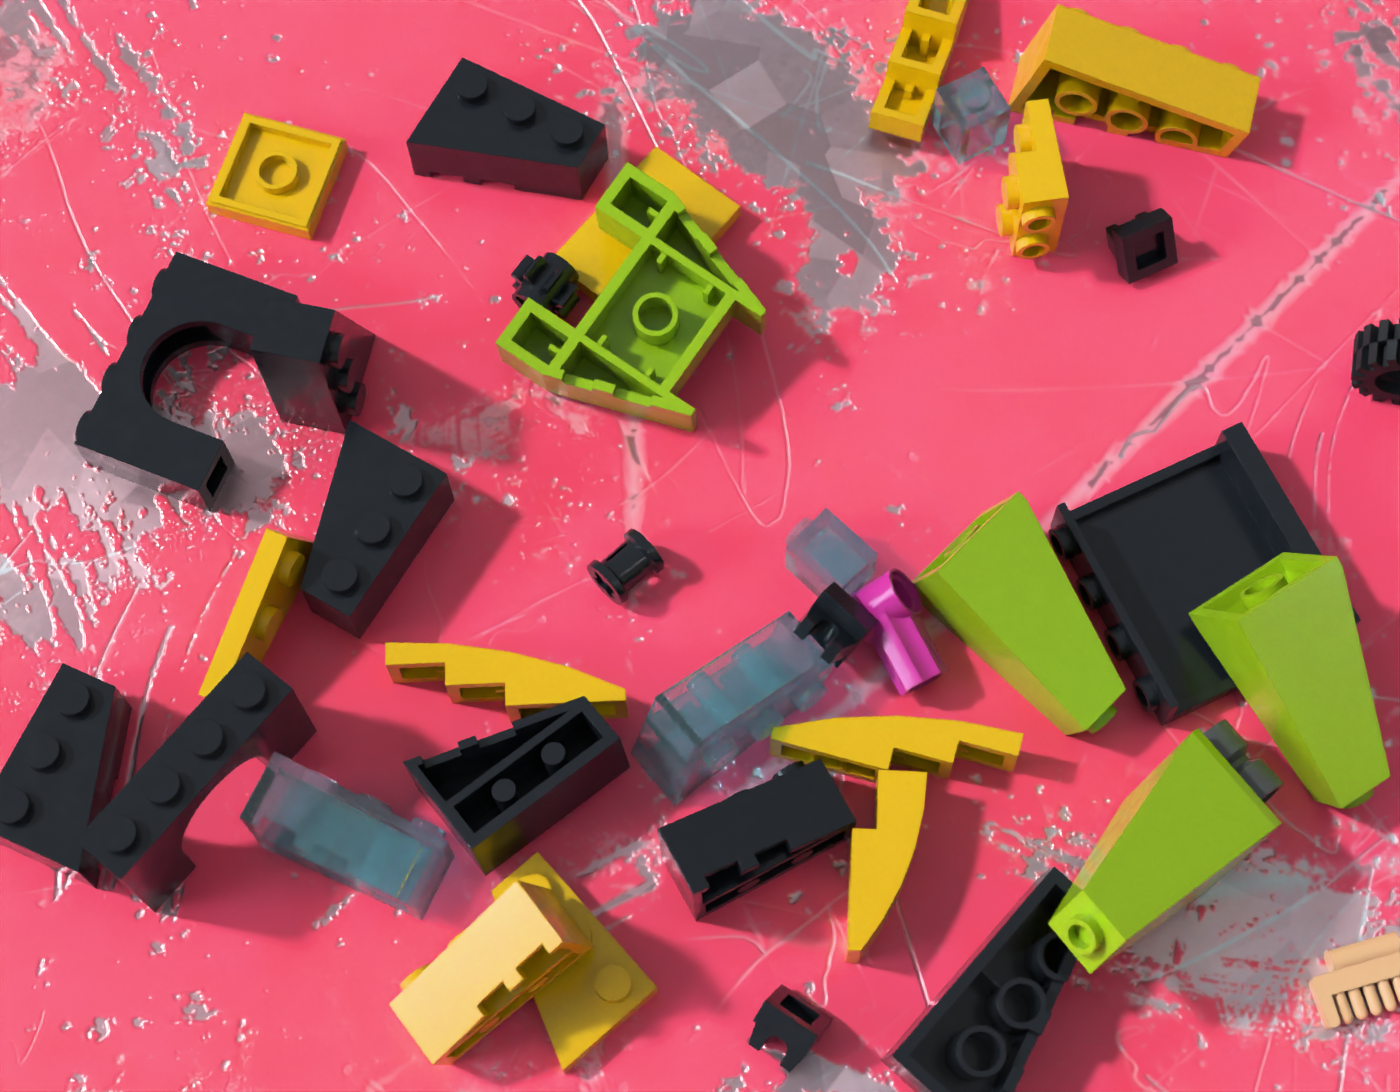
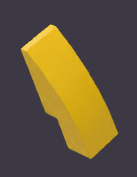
[846,770,927,963]

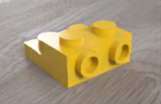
[996,99,1069,259]

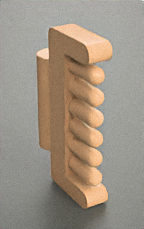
[1308,931,1400,1030]

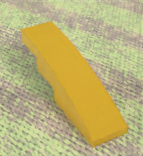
[868,0,970,142]
[385,642,629,723]
[770,715,1024,784]

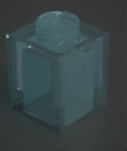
[931,67,1011,165]
[785,507,878,597]

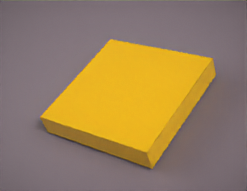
[206,112,349,240]

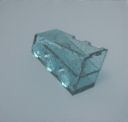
[630,611,835,806]
[239,751,455,921]

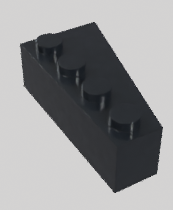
[881,866,1078,1092]

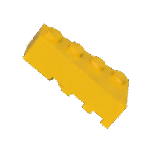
[1007,4,1261,158]

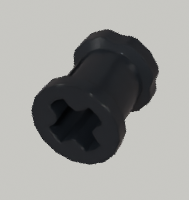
[587,528,664,606]

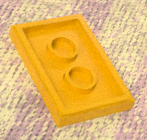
[555,146,741,301]

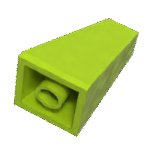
[912,491,1126,736]
[1188,552,1391,809]
[1048,728,1282,974]

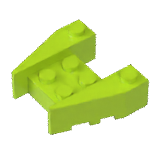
[495,162,766,432]

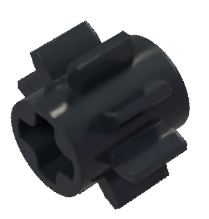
[511,252,580,319]

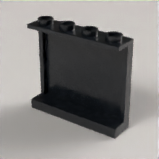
[1048,422,1361,726]

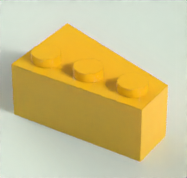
[389,880,593,1065]

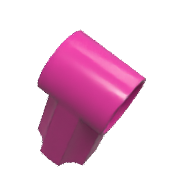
[850,568,949,696]

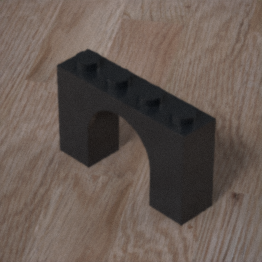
[74,252,300,512]
[75,652,317,912]

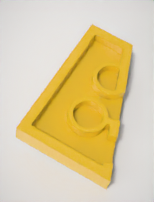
[198,528,314,697]
[491,851,658,1074]

